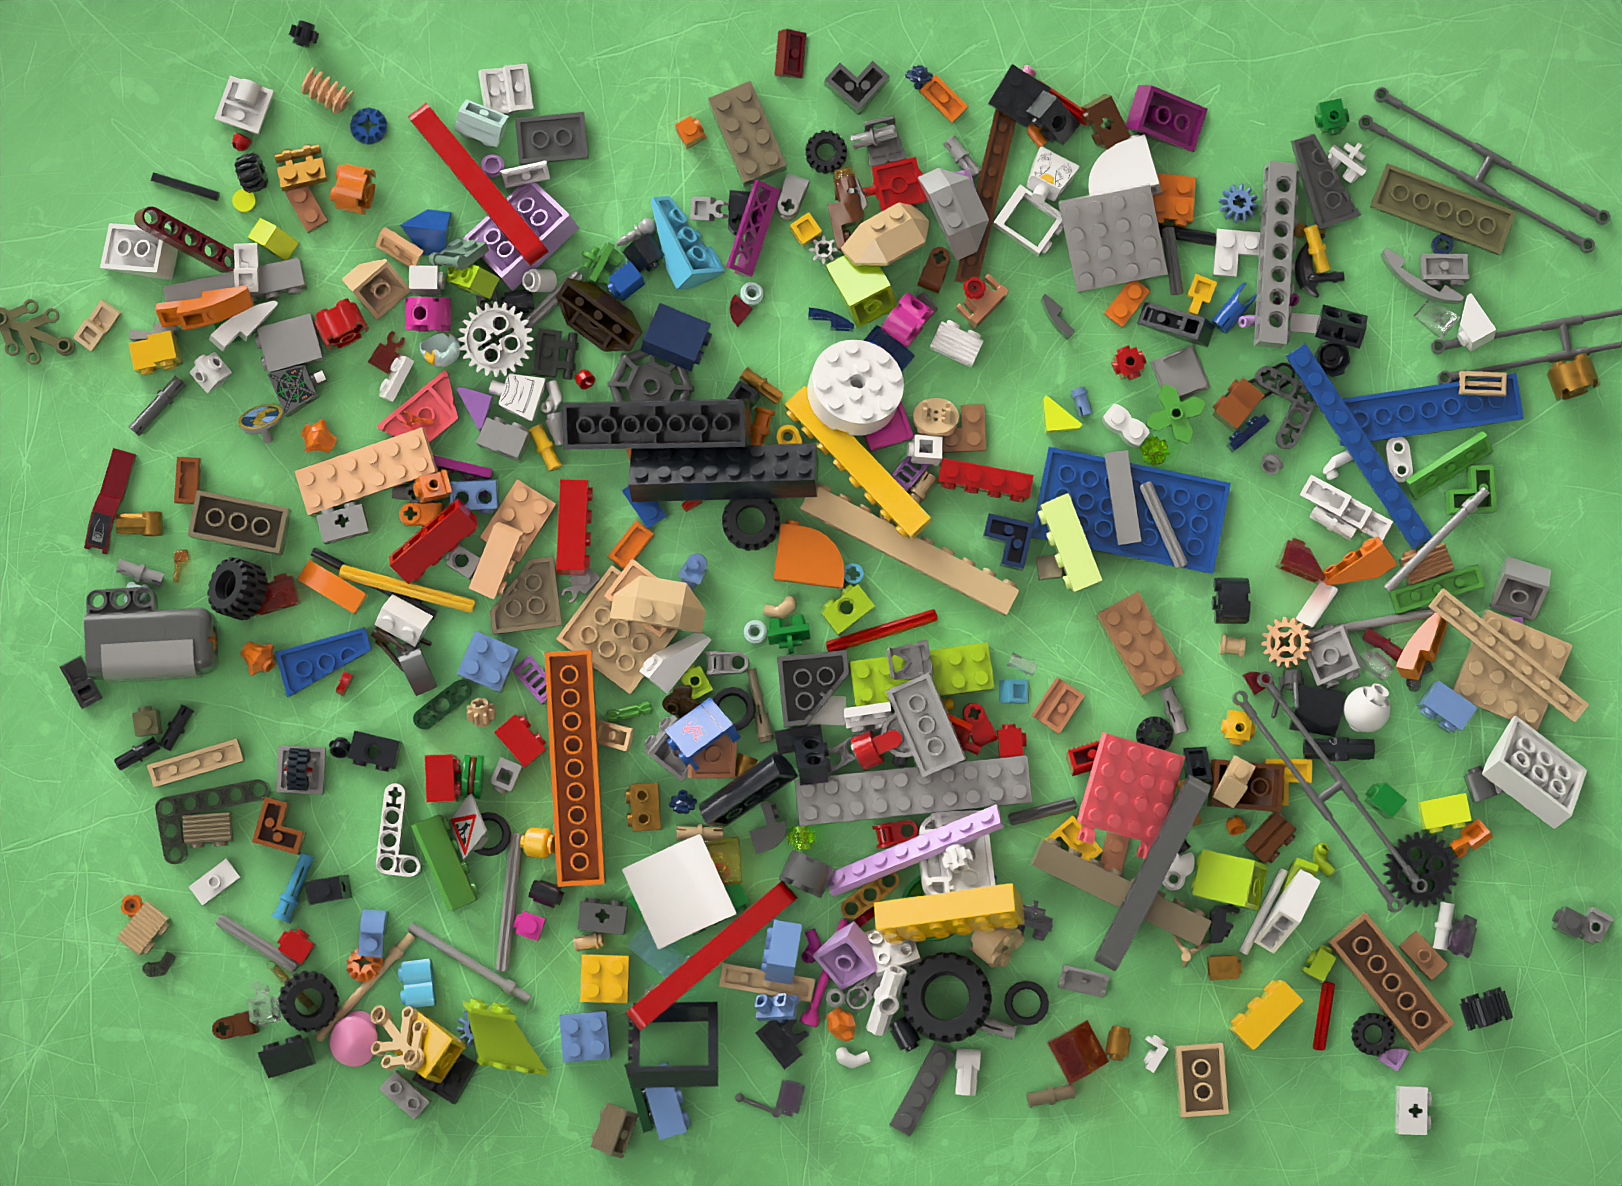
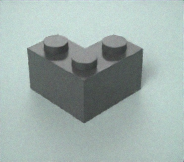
[824,61,890,115]

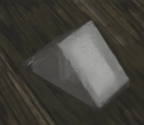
[1414,299,1461,339]

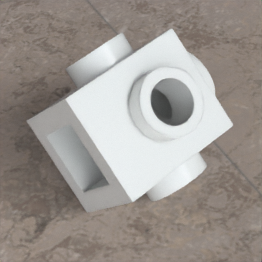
[190,352,232,394]

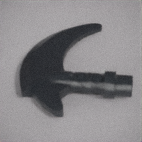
[1295,233,1344,298]

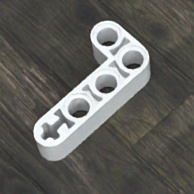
[376,783,422,877]

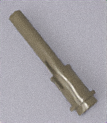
[747,668,774,743]

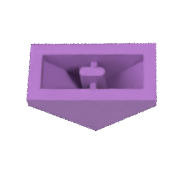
[457,387,493,432]

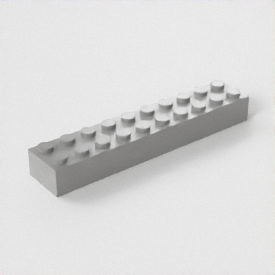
[794,756,1032,826]

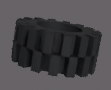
[805,130,847,174]
[1351,1013,1396,1056]

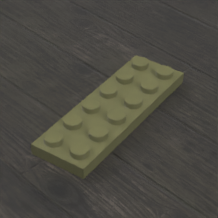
[1370,163,1516,256]

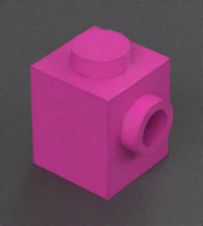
[513,911,547,941]

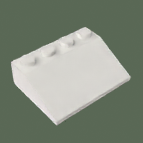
[1482,715,1587,829]

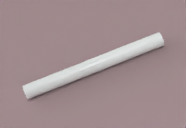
[1239,868,1288,955]

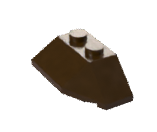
[556,278,643,352]

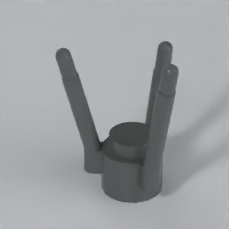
[1271,670,1304,718]

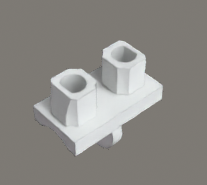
[1328,142,1368,184]

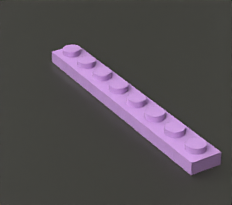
[828,805,1004,897]

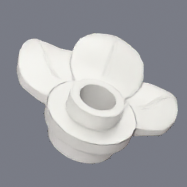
[1162,852,1195,891]

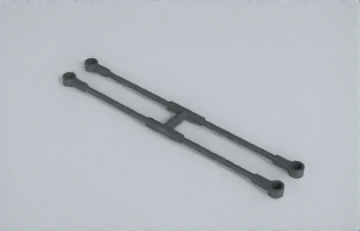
[1358,87,1610,253]
[1430,309,1622,384]
[1232,672,1428,913]

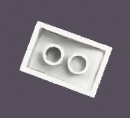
[100,223,178,280]

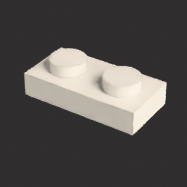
[379,355,414,402]

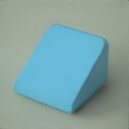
[999,679,1028,703]

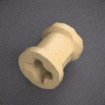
[1219,634,1246,657]

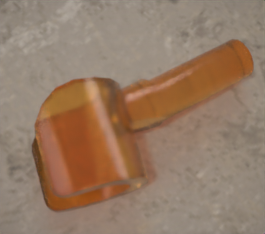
[1293,223,1326,238]
[400,411,434,426]
[173,550,188,582]

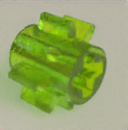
[1140,436,1170,465]
[787,826,816,850]

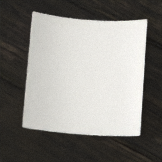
[622,834,736,949]

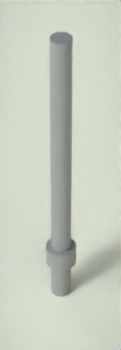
[1384,487,1490,592]
[1307,608,1435,639]
[408,922,532,1003]

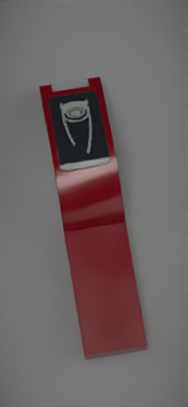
[84,448,137,555]

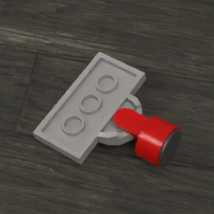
[850,672,967,777]

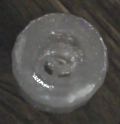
[1360,648,1395,682]

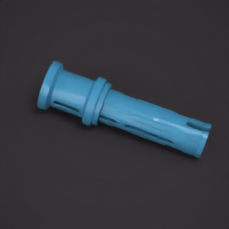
[271,852,315,924]

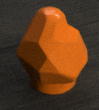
[826,1007,856,1042]

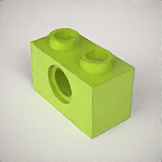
[445,264,500,299]
[821,584,875,636]

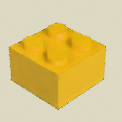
[580,954,630,1003]

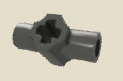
[392,483,439,504]

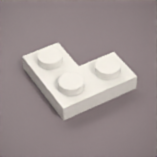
[1213,229,1260,278]

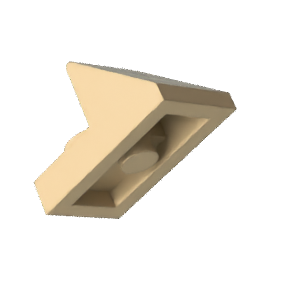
[597,720,635,752]
[1213,756,1256,808]

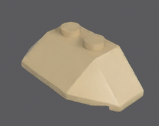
[841,203,930,266]
[610,575,706,634]

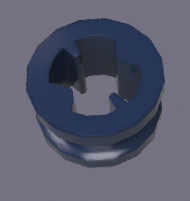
[1431,234,1453,254]

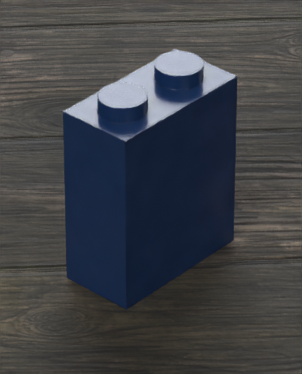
[640,303,712,372]

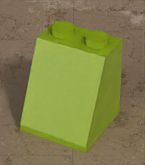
[826,255,897,329]
[1191,849,1269,911]

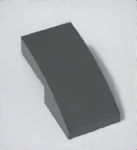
[1041,294,1075,340]

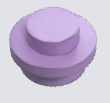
[481,154,504,177]

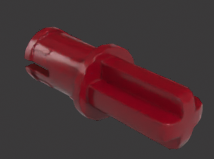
[1362,628,1403,663]

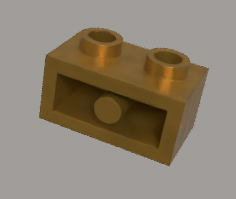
[626,783,661,832]

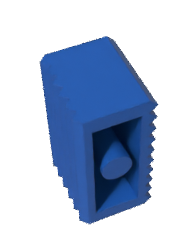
[607,261,645,301]

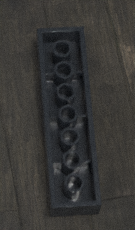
[562,399,751,450]
[629,443,819,502]

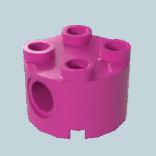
[881,292,934,347]
[405,297,452,332]

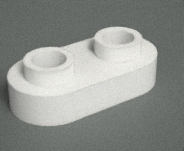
[1385,437,1413,483]

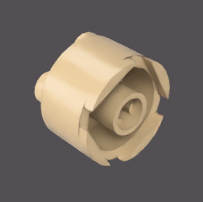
[969,927,1025,968]

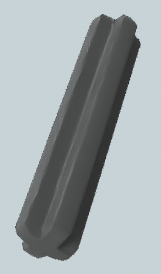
[1162,227,1183,295]
[1008,797,1077,825]

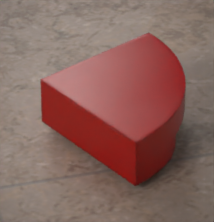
[336,671,354,696]

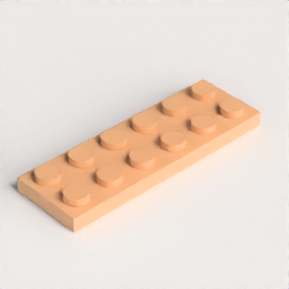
[295,428,438,515]

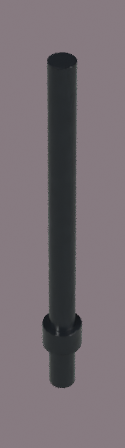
[311,547,438,620]

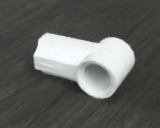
[955,1048,981,1096]

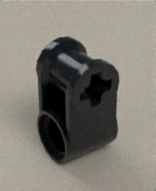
[728,190,751,236]

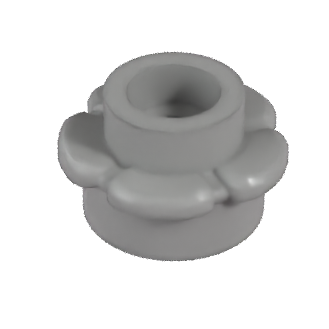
[1261,453,1283,475]

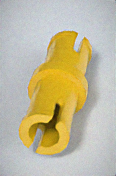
[1303,225,1331,273]
[529,424,562,472]

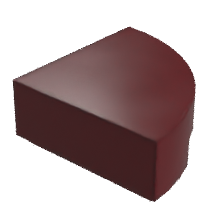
[730,295,753,327]
[1242,672,1274,695]
[849,906,875,927]

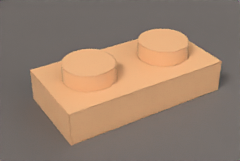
[375,227,423,267]

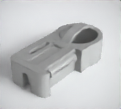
[845,972,883,1010]

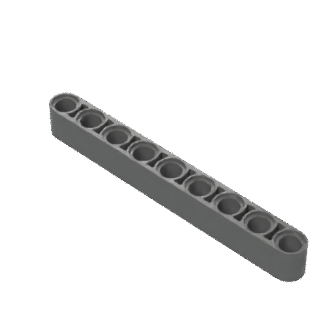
[1094,775,1211,971]

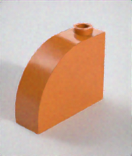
[774,520,844,589]

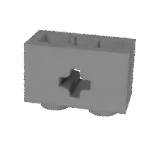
[316,502,371,544]
[379,1070,432,1120]

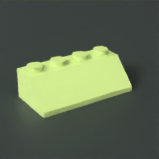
[1038,493,1102,593]

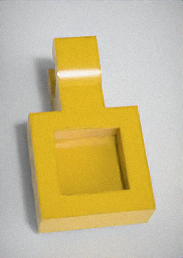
[1187,274,1217,316]

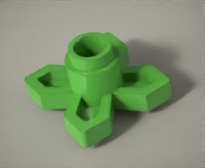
[1146,384,1206,444]

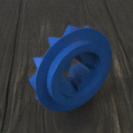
[350,107,387,144]

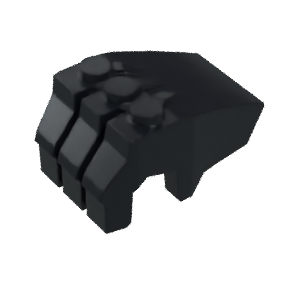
[1209,904,1240,944]

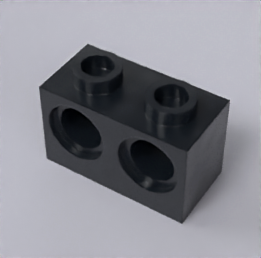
[1315,304,1368,349]
[794,733,832,786]

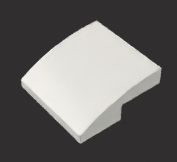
[479,64,534,115]

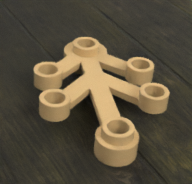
[370,1005,429,1071]

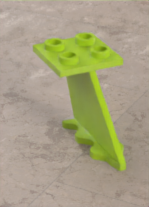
[462,998,547,1075]

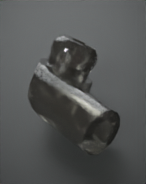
[1406,661,1433,692]
[142,951,176,977]

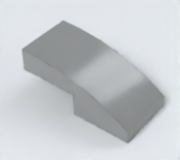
[129,323,181,342]

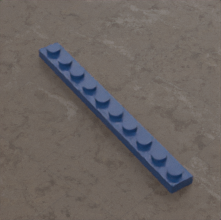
[1285,343,1433,549]

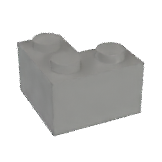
[476,416,531,463]

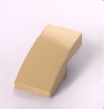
[73,300,122,351]

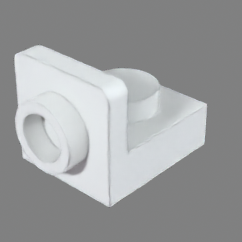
[1143,1035,1168,1073]

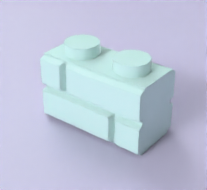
[454,99,509,147]

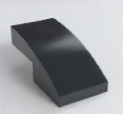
[59,655,103,709]

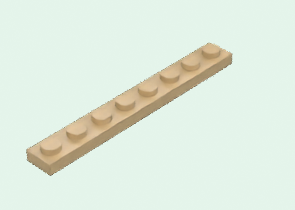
[1428,588,1589,723]

